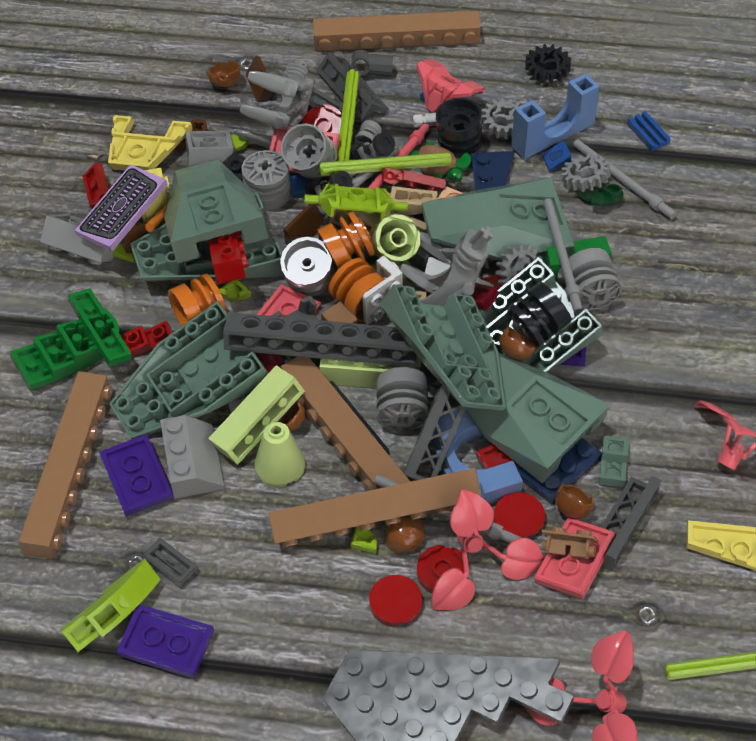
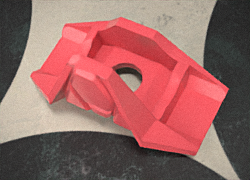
[416,59,485,113]

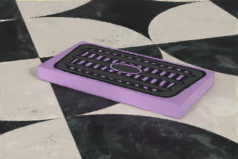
[74,164,168,251]

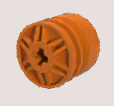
[317,211,376,269]
[329,258,385,322]
[168,274,227,327]

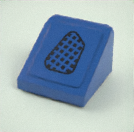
[542,141,571,172]

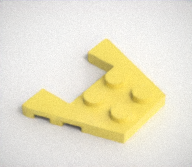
[108,115,193,171]

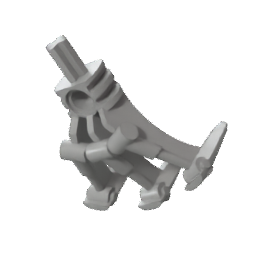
[236,59,315,149]
[399,226,494,306]

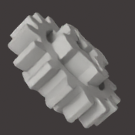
[482,98,520,139]
[561,154,611,192]
[496,244,543,285]

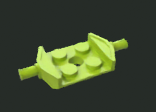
[304,184,408,221]

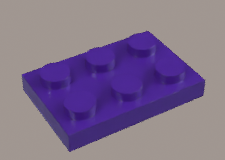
[99,434,174,517]
[117,604,214,679]

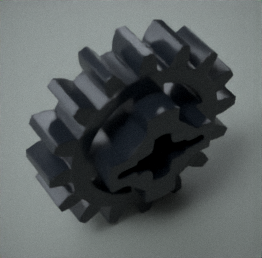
[525,44,571,83]

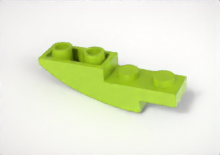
[60,558,161,652]

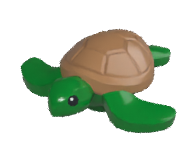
[409,141,471,189]

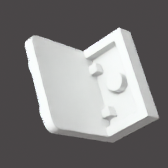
[363,256,403,325]

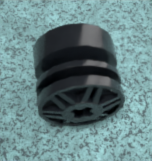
[436,98,483,157]
[507,281,572,347]

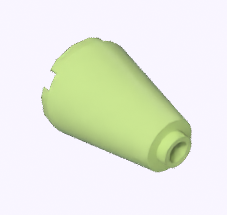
[372,214,420,262]
[255,422,305,487]

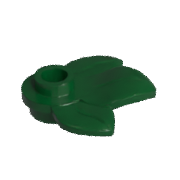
[578,182,624,206]

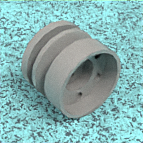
[281,123,337,179]
[241,150,291,211]
[562,248,622,310]
[376,367,429,432]

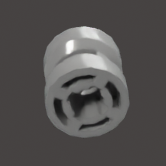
[354,120,382,143]

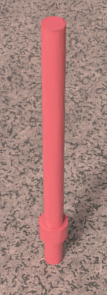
[368,124,430,189]

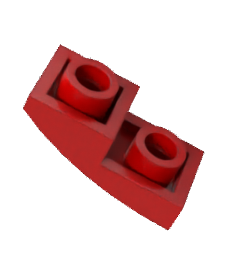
[120,320,173,356]

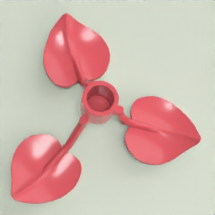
[694,400,756,470]
[431,489,544,610]
[525,631,638,741]

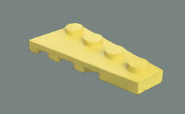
[686,520,756,571]

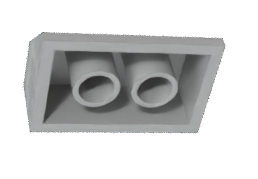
[40,214,114,265]
[160,415,225,499]

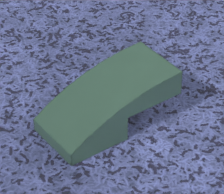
[599,435,629,488]

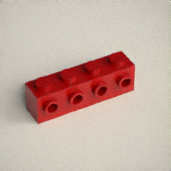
[208,231,249,284]

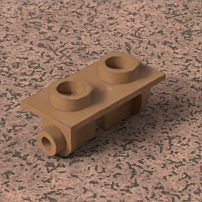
[541,527,599,559]

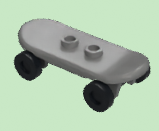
[305,132,399,215]

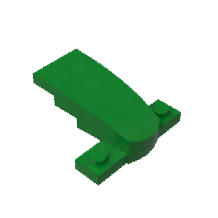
[10,288,132,391]

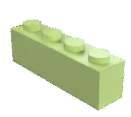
[320,359,420,388]
[208,365,305,465]

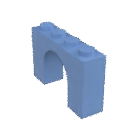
[512,74,600,159]
[429,409,523,504]

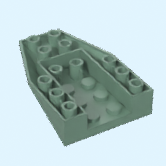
[164,159,268,263]
[421,178,574,263]
[130,192,284,281]
[478,257,603,372]
[379,284,506,411]
[109,301,269,439]
[465,353,611,483]

